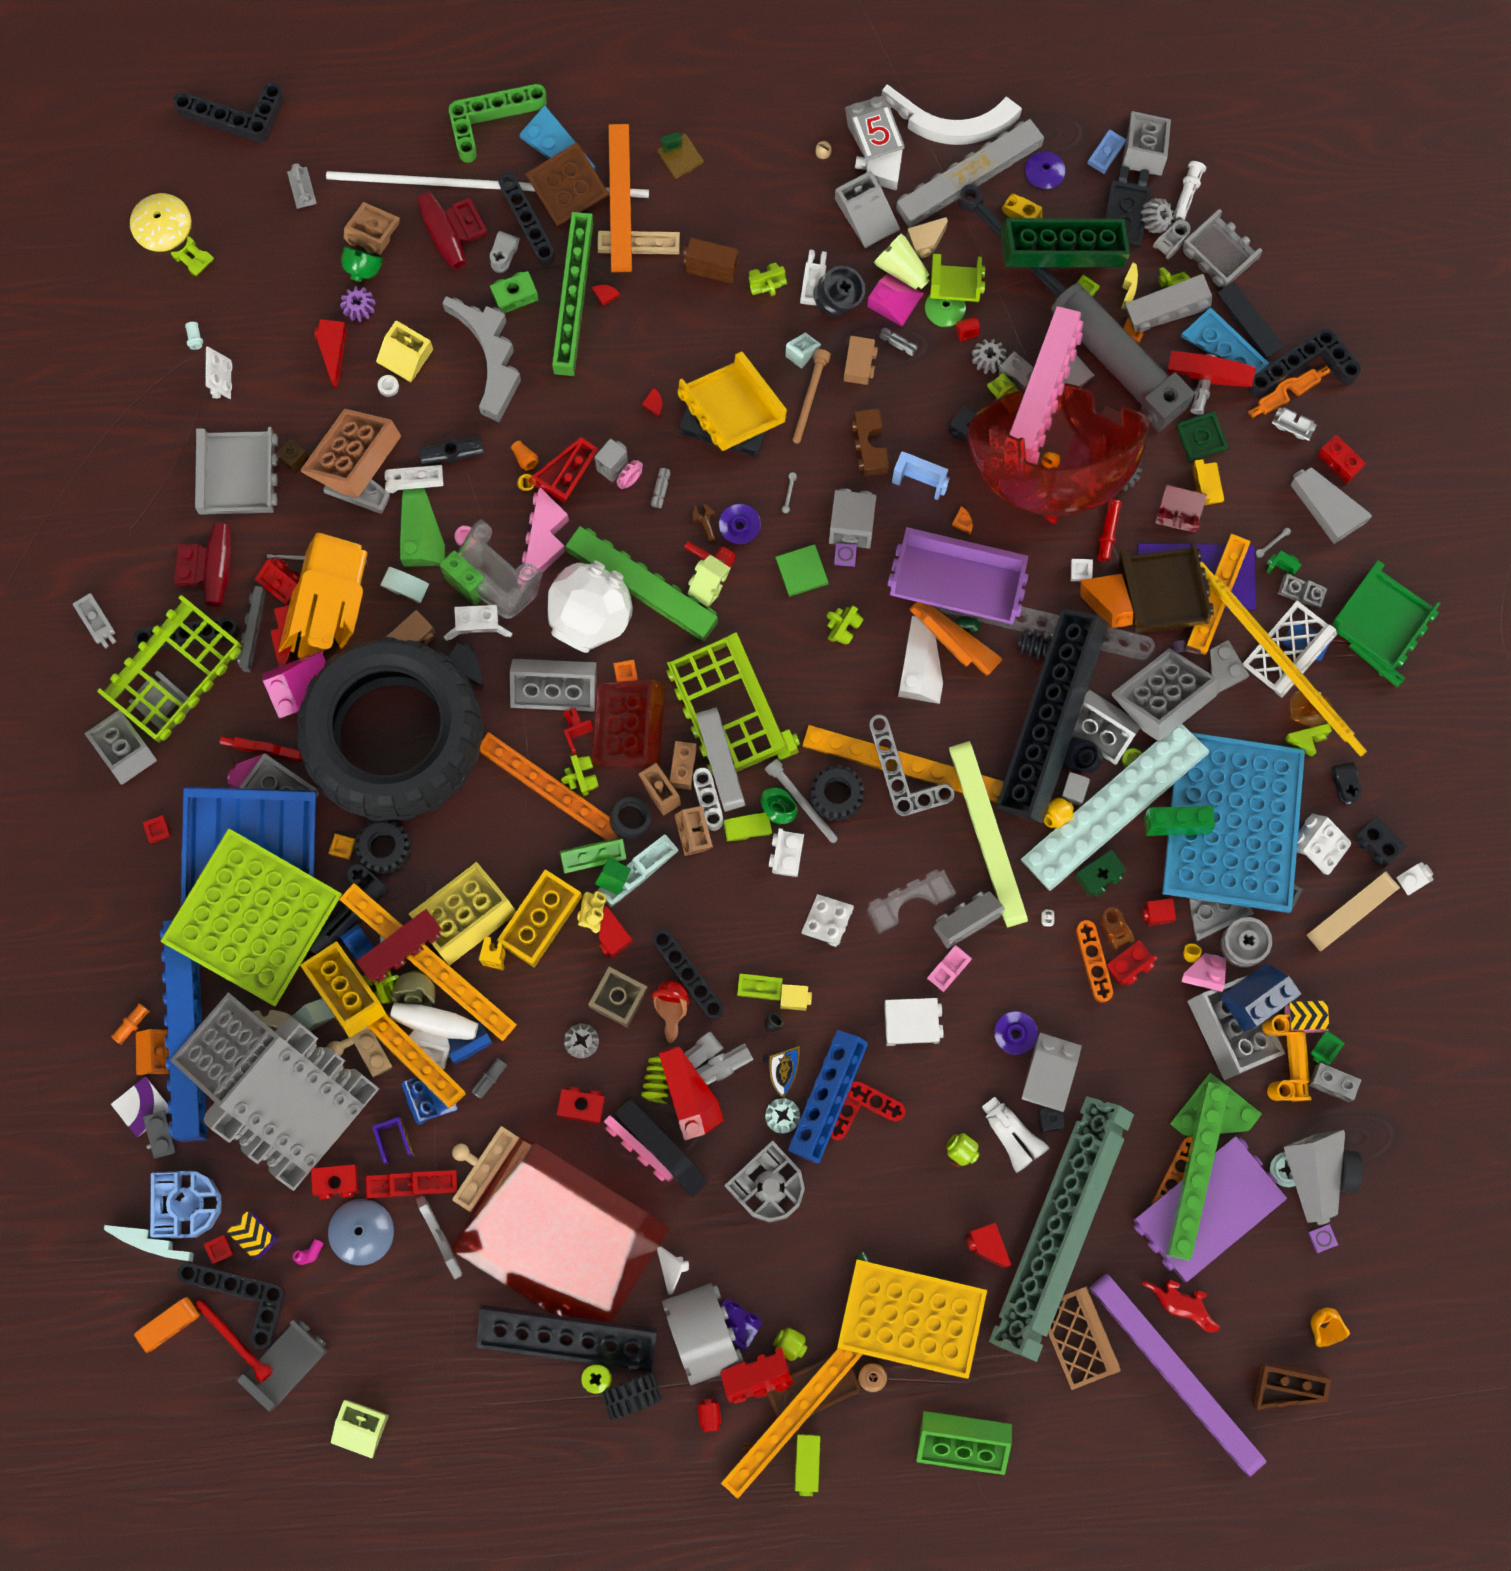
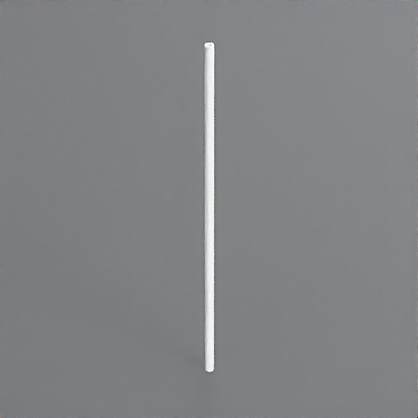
[326,171,649,198]

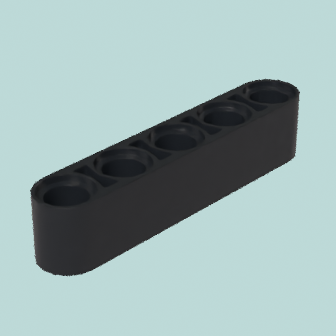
[498,172,555,266]
[133,617,240,651]
[653,930,723,1021]

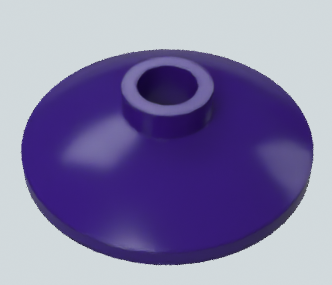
[1025,152,1065,190]
[719,504,761,545]
[994,1012,1038,1055]

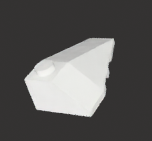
[898,616,943,704]

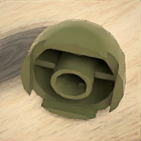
[391,970,436,1007]

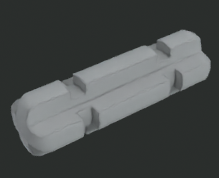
[651,468,671,508]

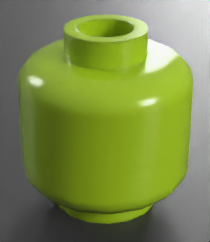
[946,1133,979,1166]
[773,1328,807,1361]

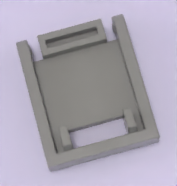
[128,670,191,730]

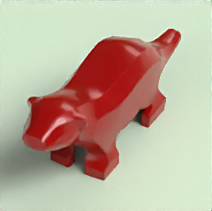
[1142,1280,1220,1333]

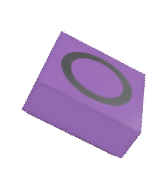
[834,543,857,567]
[1308,1224,1338,1253]

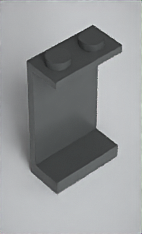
[237,1320,328,1411]

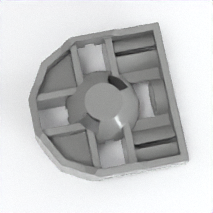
[724,1141,805,1223]

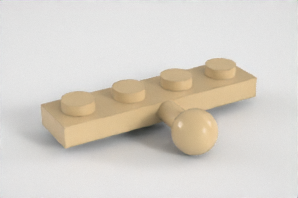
[327,1027,392,1078]
[452,1126,520,1212]

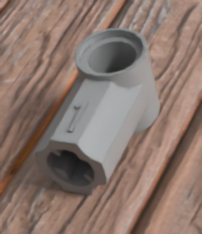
[685,1032,724,1069]

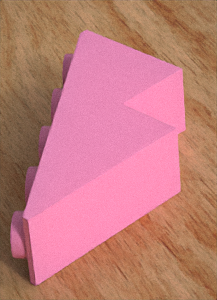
[519,487,569,588]

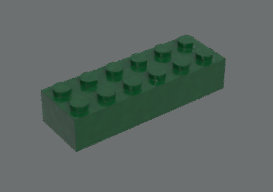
[1000,218,1130,267]

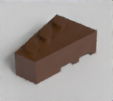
[1253,1362,1331,1410]

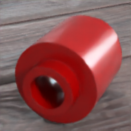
[697,1398,722,1432]

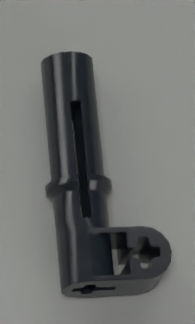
[309,864,389,955]

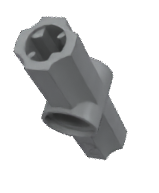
[696,1043,753,1086]

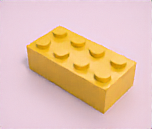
[497,869,582,968]
[300,941,386,1038]

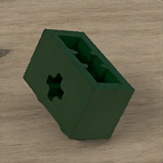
[1075,850,1127,898]

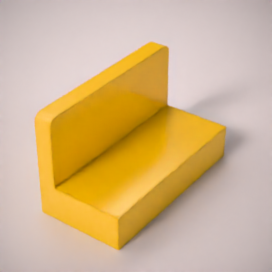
[1192,459,1224,505]

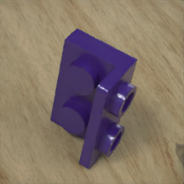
[721,1299,763,1351]

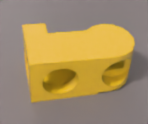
[1002,194,1042,218]

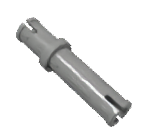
[1190,354,1217,415]

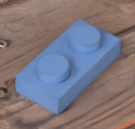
[1087,130,1126,174]

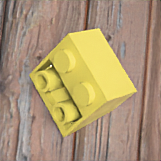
[376,321,433,382]

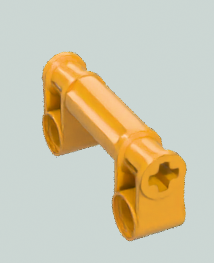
[1262,1014,1311,1102]

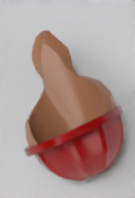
[652,981,689,1044]

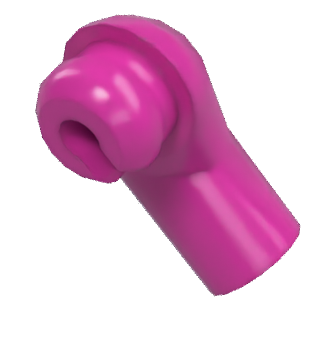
[293,1239,324,1265]

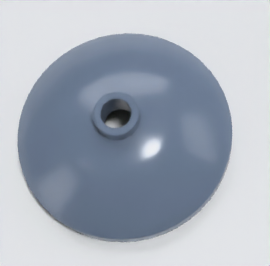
[328,1199,394,1266]

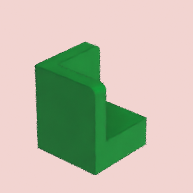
[595,857,631,895]

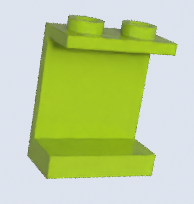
[930,254,985,302]

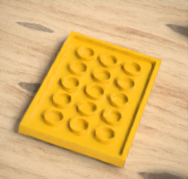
[837,1260,987,1379]

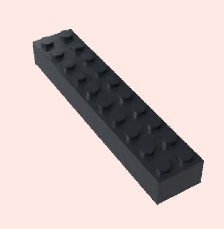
[996,608,1110,824]

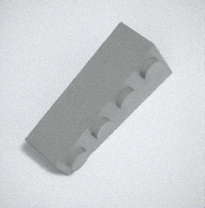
[1125,274,1212,332]

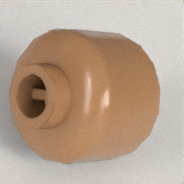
[858,1363,887,1392]

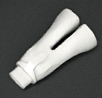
[982,1097,1049,1173]

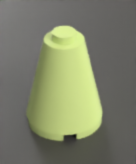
[874,233,930,290]

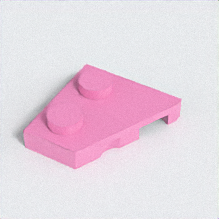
[1182,953,1226,992]

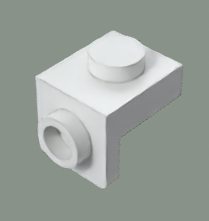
[1396,862,1434,895]

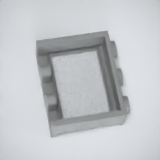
[1182,209,1263,289]

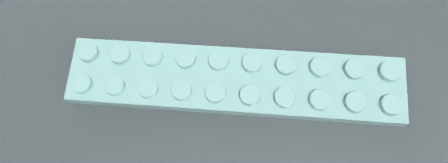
[1021,724,1209,891]

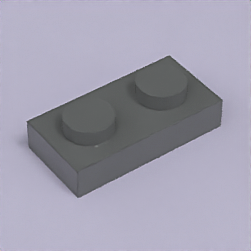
[143,1110,176,1159]

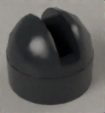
[764,1013,783,1032]

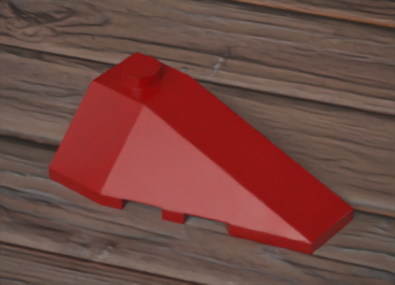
[658,1046,724,1141]

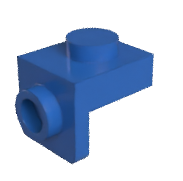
[340,924,374,960]

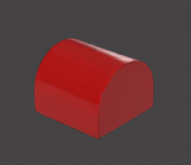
[955,316,980,341]

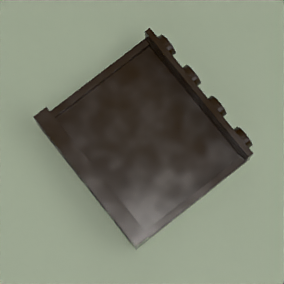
[1119,541,1214,633]

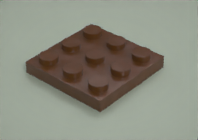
[526,142,609,227]

